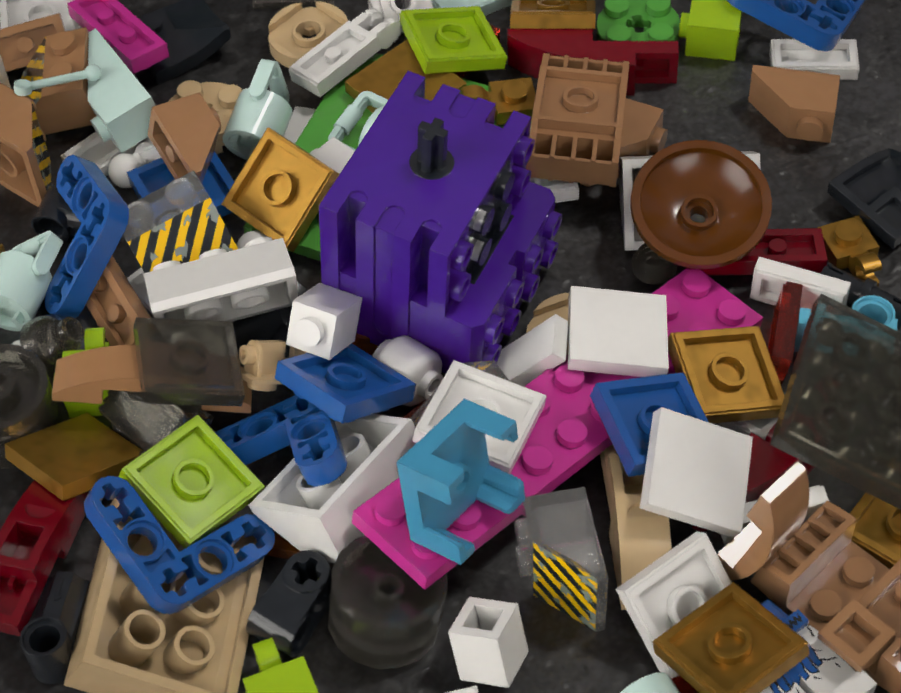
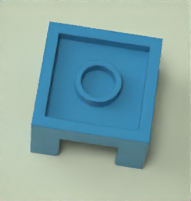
[397,398,526,565]

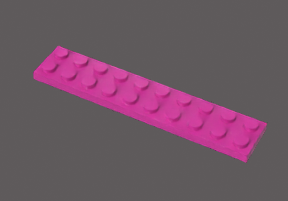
[352,269,763,590]

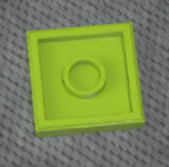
[399,6,507,74]
[119,415,265,549]

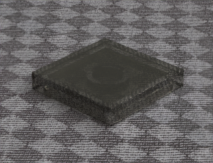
[133,317,245,406]

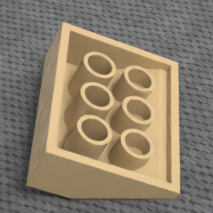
[64,498,265,693]

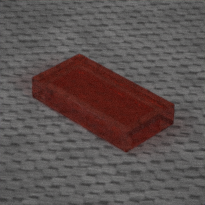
[768,281,803,386]

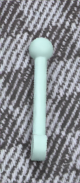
[14,64,101,96]

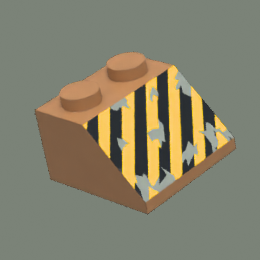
[22,27,96,135]
[0,83,51,207]

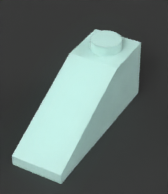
[88,28,156,153]

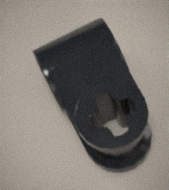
[246,550,336,657]

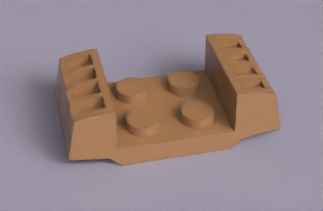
[526,53,629,188]
[751,501,901,693]

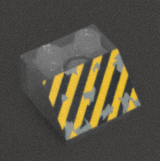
[123,170,238,273]
[514,487,608,631]

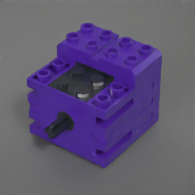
[319,71,562,374]

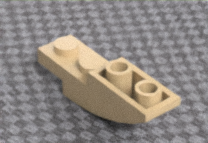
[600,444,672,610]

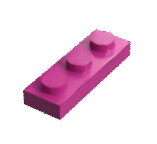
[67,0,169,74]

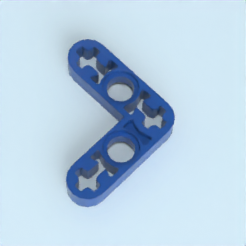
[727,0,865,51]
[45,155,129,320]
[215,395,347,486]
[84,476,275,614]

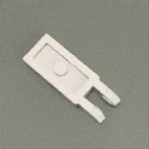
[289,8,402,97]

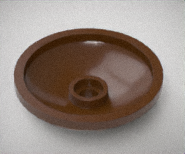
[631,140,772,269]

